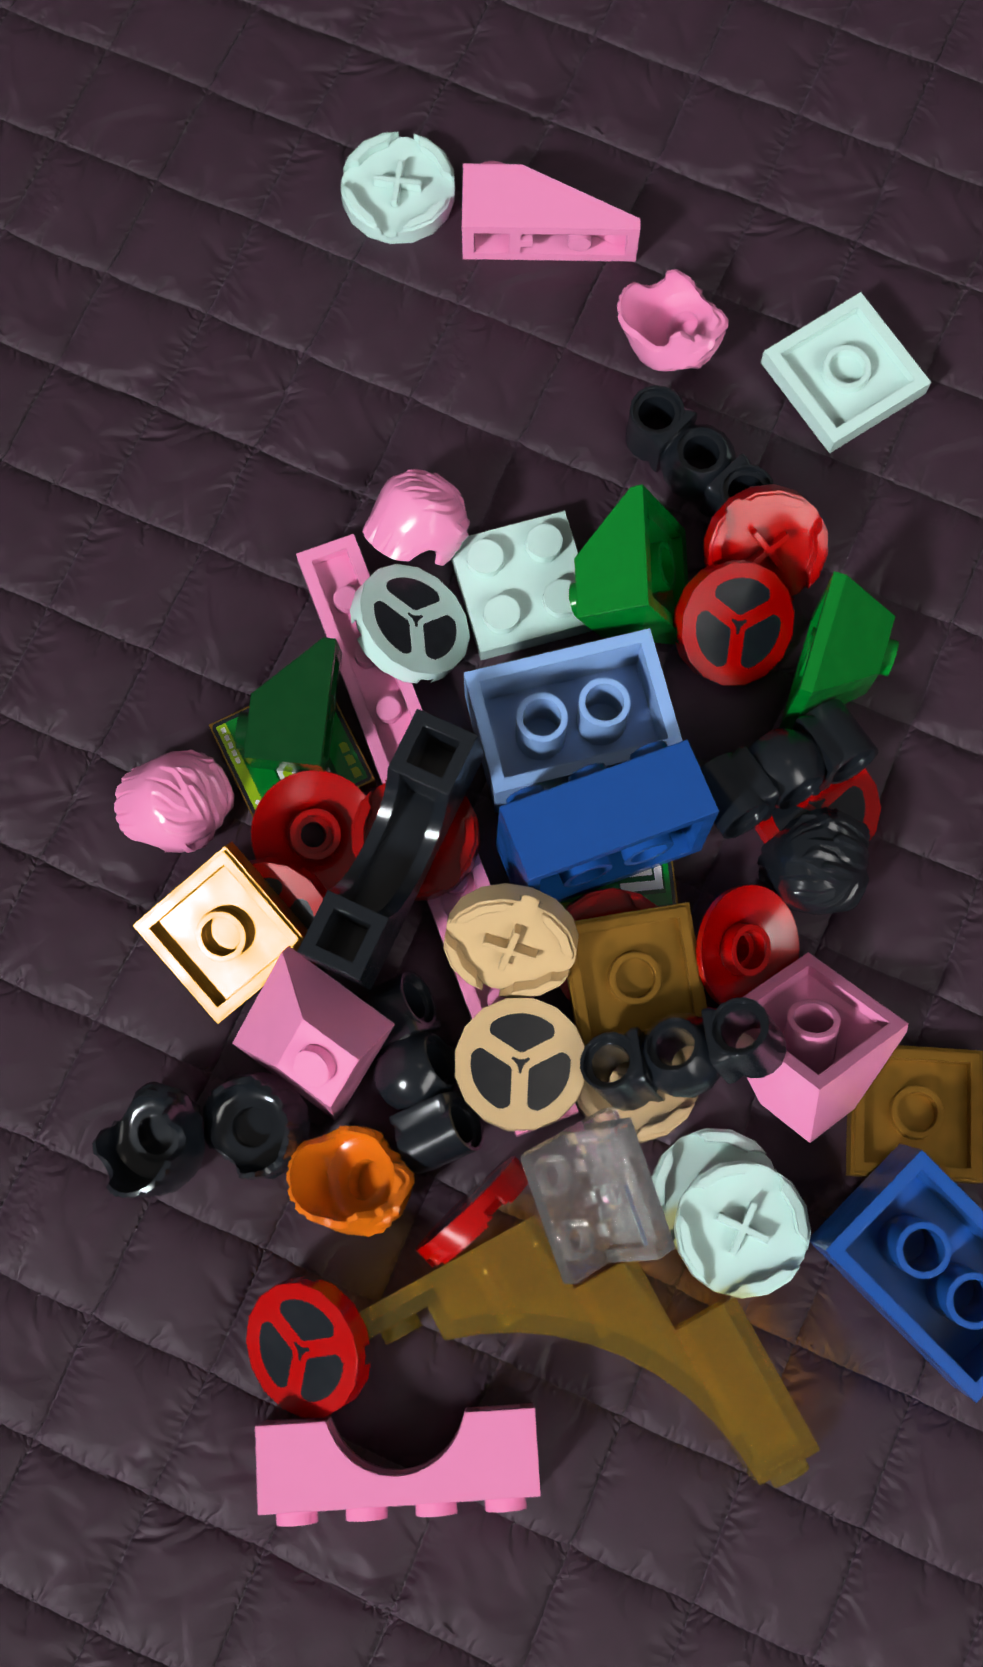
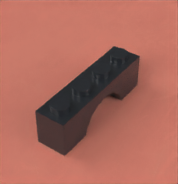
[297,709,485,990]

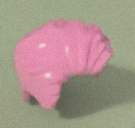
[617,269,729,371]
[363,469,470,566]
[114,749,234,853]

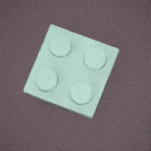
[761,292,931,453]
[451,511,592,660]

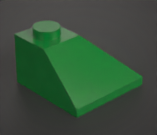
[569,484,688,645]
[779,571,899,729]

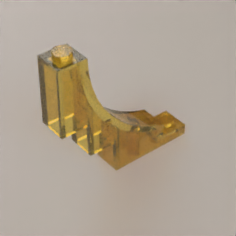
[359,1215,820,1488]

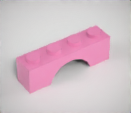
[255,1403,541,1526]

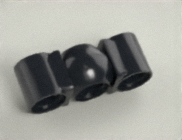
[625,385,774,517]
[700,699,878,839]
[357,971,484,1174]
[580,997,786,1111]

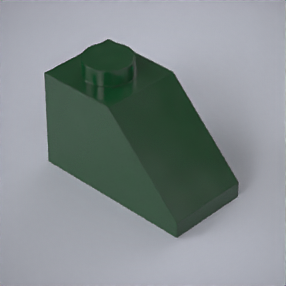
[235,637,342,773]

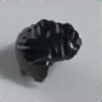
[757,807,870,915]
[203,1072,311,1180]
[92,1081,205,1198]

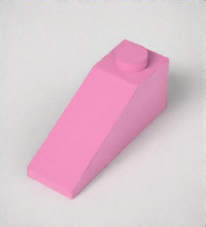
[462,161,640,262]

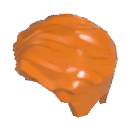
[286,1125,415,1237]

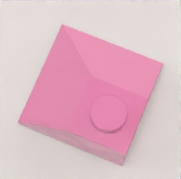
[232,946,395,1120]
[736,952,909,1143]

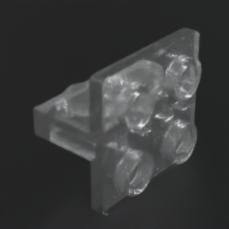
[521,1107,676,1284]

